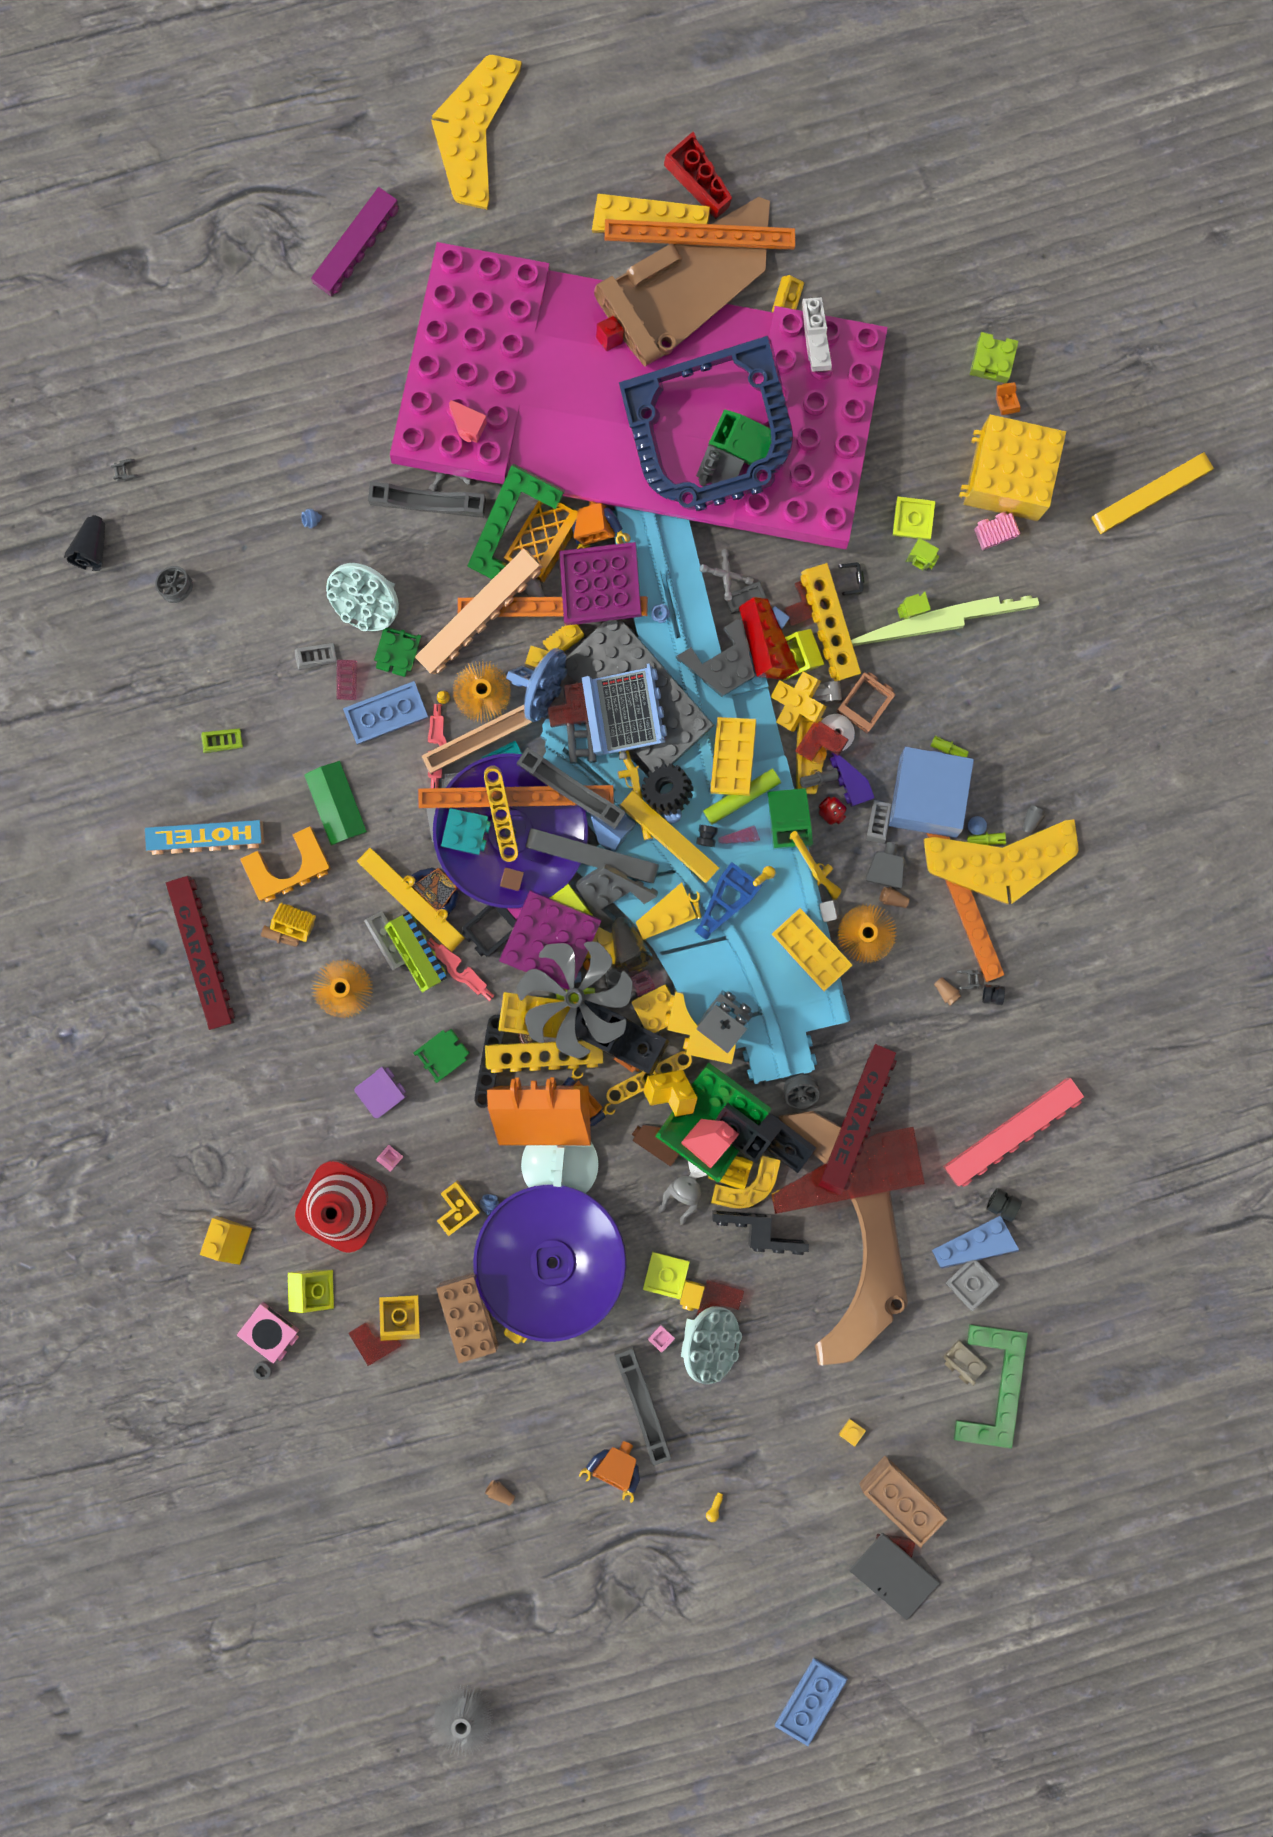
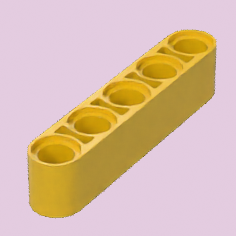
[484,766,518,862]
[606,1051,692,1104]

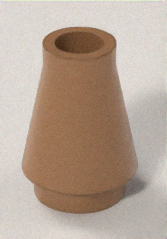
[879,887,909,908]
[934,977,961,1006]
[485,1480,515,1506]

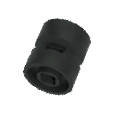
[986,1188,1022,1222]

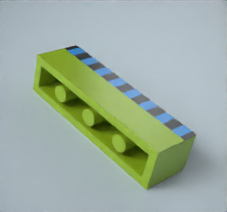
[384,912,447,993]

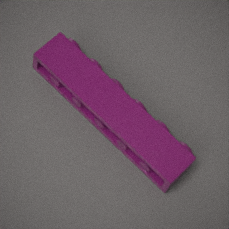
[311,187,399,297]

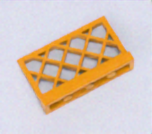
[504,501,578,583]

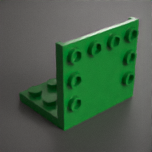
[655,1063,772,1182]

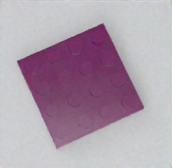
[559,542,642,626]
[499,890,601,990]

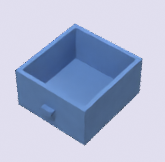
[889,747,974,838]

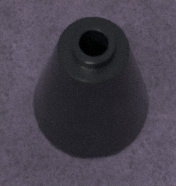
[64,515,105,571]

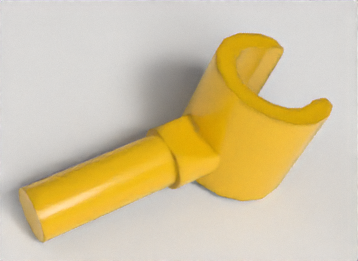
[688,891,702,919]

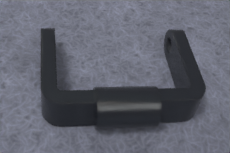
[838,562,865,596]

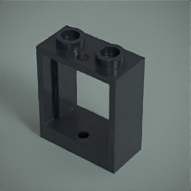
[462,905,516,957]

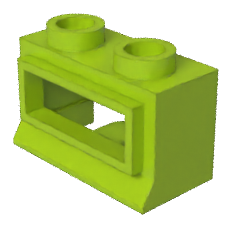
[905,538,939,570]
[897,592,931,620]

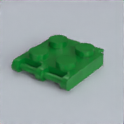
[374,626,422,677]
[413,1029,470,1083]

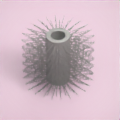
[432,1685,493,1757]

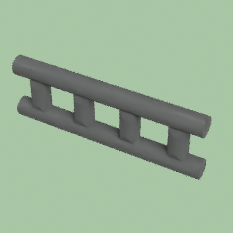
[564,687,597,764]

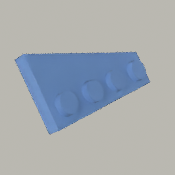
[932,1216,1019,1268]

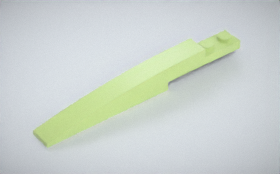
[851,596,1039,646]

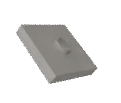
[945,1260,1000,1312]

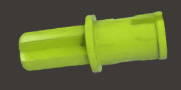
[930,735,969,758]
[967,832,1006,846]

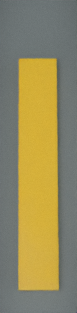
[619,791,719,883]

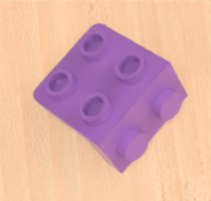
[354,1066,407,1118]

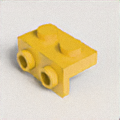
[708,1156,753,1190]

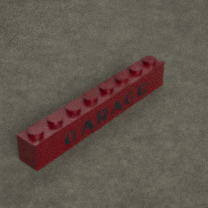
[165,876,236,1030]
[818,1044,897,1195]

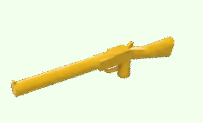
[617,750,653,840]
[790,831,842,900]

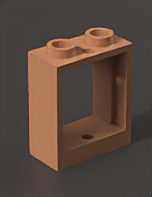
[836,672,896,733]

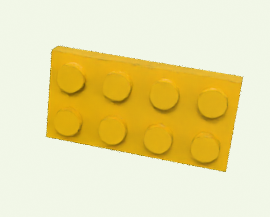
[710,717,757,796]
[771,908,853,991]
[498,992,578,1038]

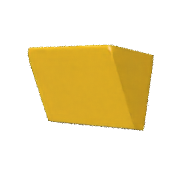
[772,275,804,313]

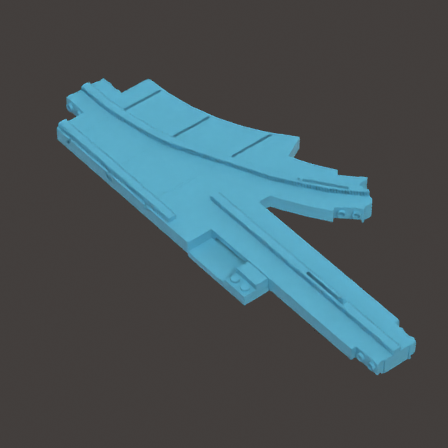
[541,506,850,1084]

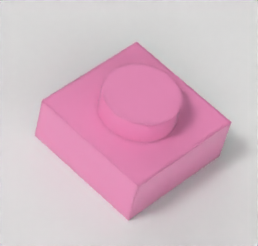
[376,1145,403,1172]
[648,1325,675,1353]

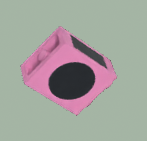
[237,1302,299,1363]

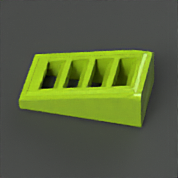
[201,728,243,753]

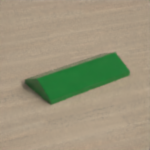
[304,761,367,846]

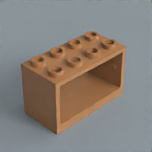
[436,1272,499,1363]
[859,1455,947,1548]

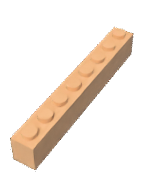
[415,549,543,674]

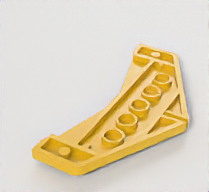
[431,55,522,210]
[923,819,1079,904]

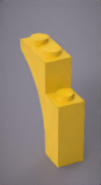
[664,991,736,1064]

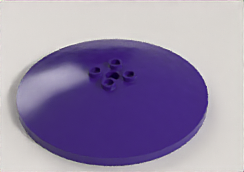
[433,753,588,908]
[473,1185,627,1342]

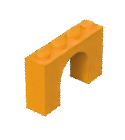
[240,826,331,903]

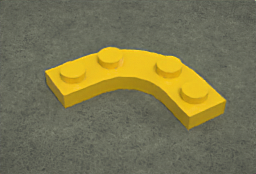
[711,1156,781,1209]

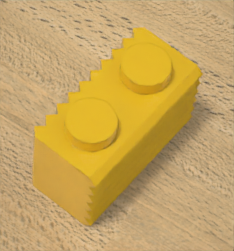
[543,624,584,652]
[270,903,316,942]

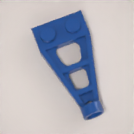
[695,862,762,940]

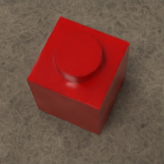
[596,315,624,351]

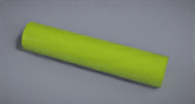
[703,768,781,825]

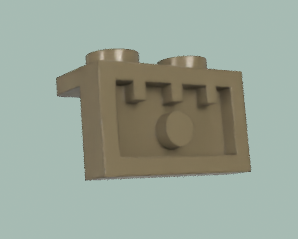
[943,1340,987,1386]

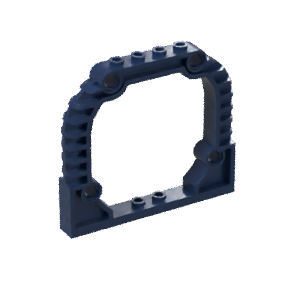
[619,336,793,511]

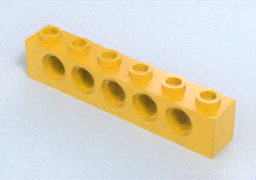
[801,563,861,681]
[485,1040,603,1073]

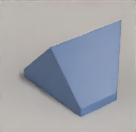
[591,814,637,852]

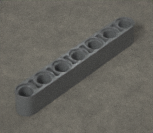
[525,828,659,884]

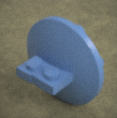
[506,648,567,722]

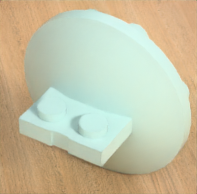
[327,563,399,631]
[521,1142,598,1193]
[681,1306,742,1384]

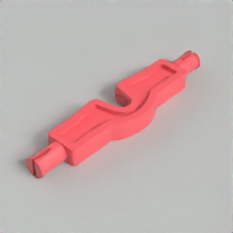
[428,704,447,788]
[427,938,495,1001]

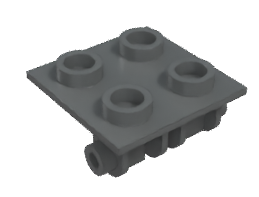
[696,444,745,486]

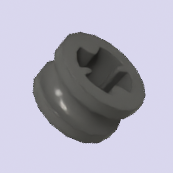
[253,1361,272,1380]

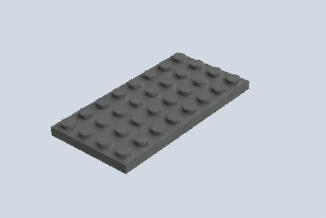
[565,619,715,772]

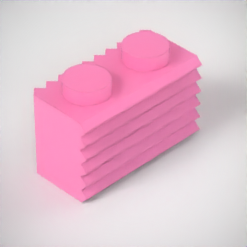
[974,512,1020,550]

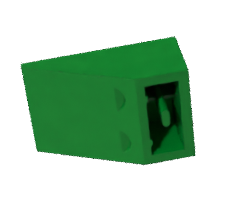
[708,409,771,465]
[767,788,813,850]

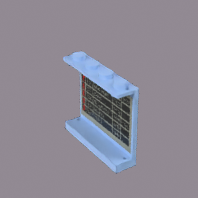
[582,664,667,756]

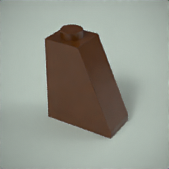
[632,1124,679,1167]

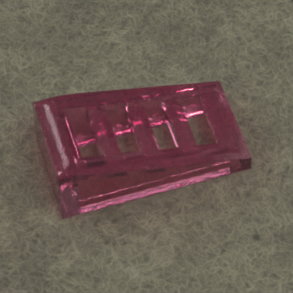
[337,660,357,700]
[718,825,760,844]
[630,970,656,997]

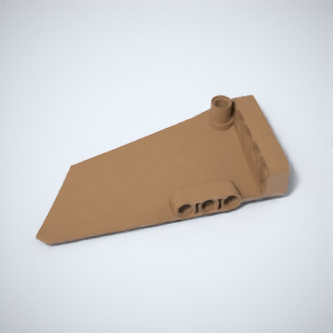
[594,197,770,366]

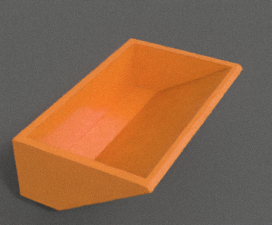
[487,1077,591,1146]

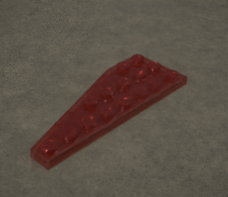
[771,1127,925,1214]

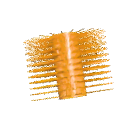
[453,661,511,723]
[837,904,896,963]
[311,959,373,1018]

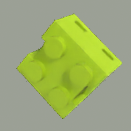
[969,332,1019,383]

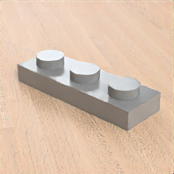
[364,911,405,971]

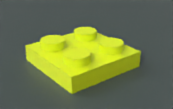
[892,496,935,540]
[643,1251,690,1299]

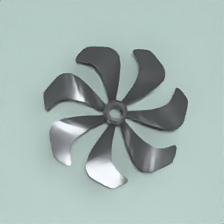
[517,942,633,1058]

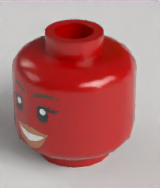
[818,796,847,825]

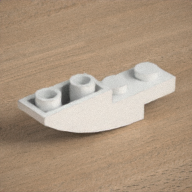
[802,297,832,372]

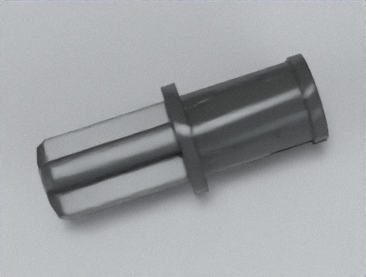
[800,769,838,788]

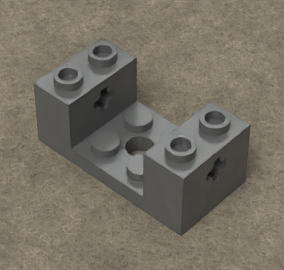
[696,990,753,1053]

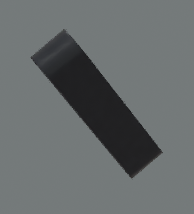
[474,1014,505,1108]

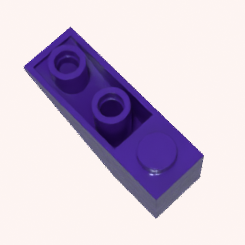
[830,751,875,807]

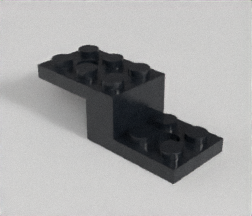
[575,1000,669,1075]
[715,1103,816,1173]
[712,1210,809,1255]

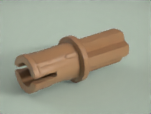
[261,925,300,947]

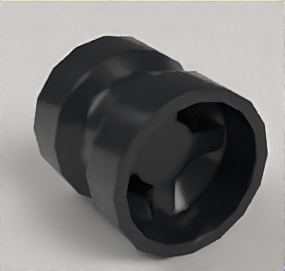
[696,825,718,847]
[982,984,1005,1005]

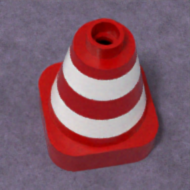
[295,1160,388,1253]

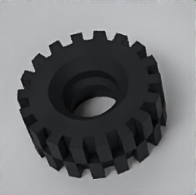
[641,763,694,816]

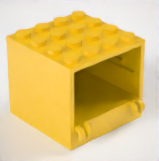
[959,414,1066,521]

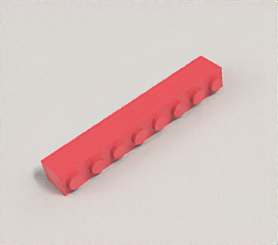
[943,1077,1084,1187]

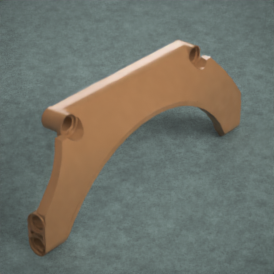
[779,1111,908,1365]

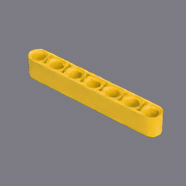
[1091,452,1214,534]
[357,847,465,952]

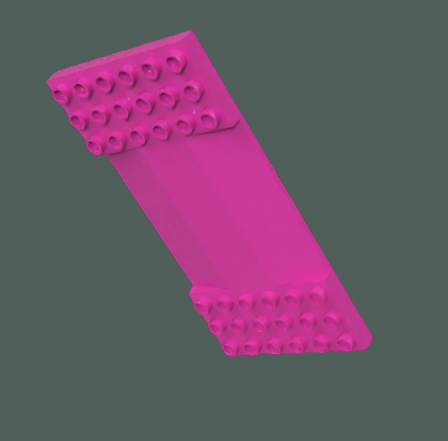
[390,242,888,549]

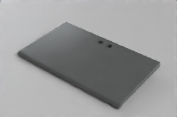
[849,1533,940,1620]

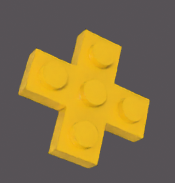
[771,671,827,732]

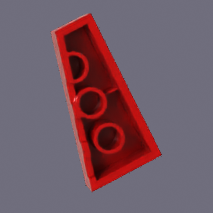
[664,132,732,219]
[739,597,799,680]

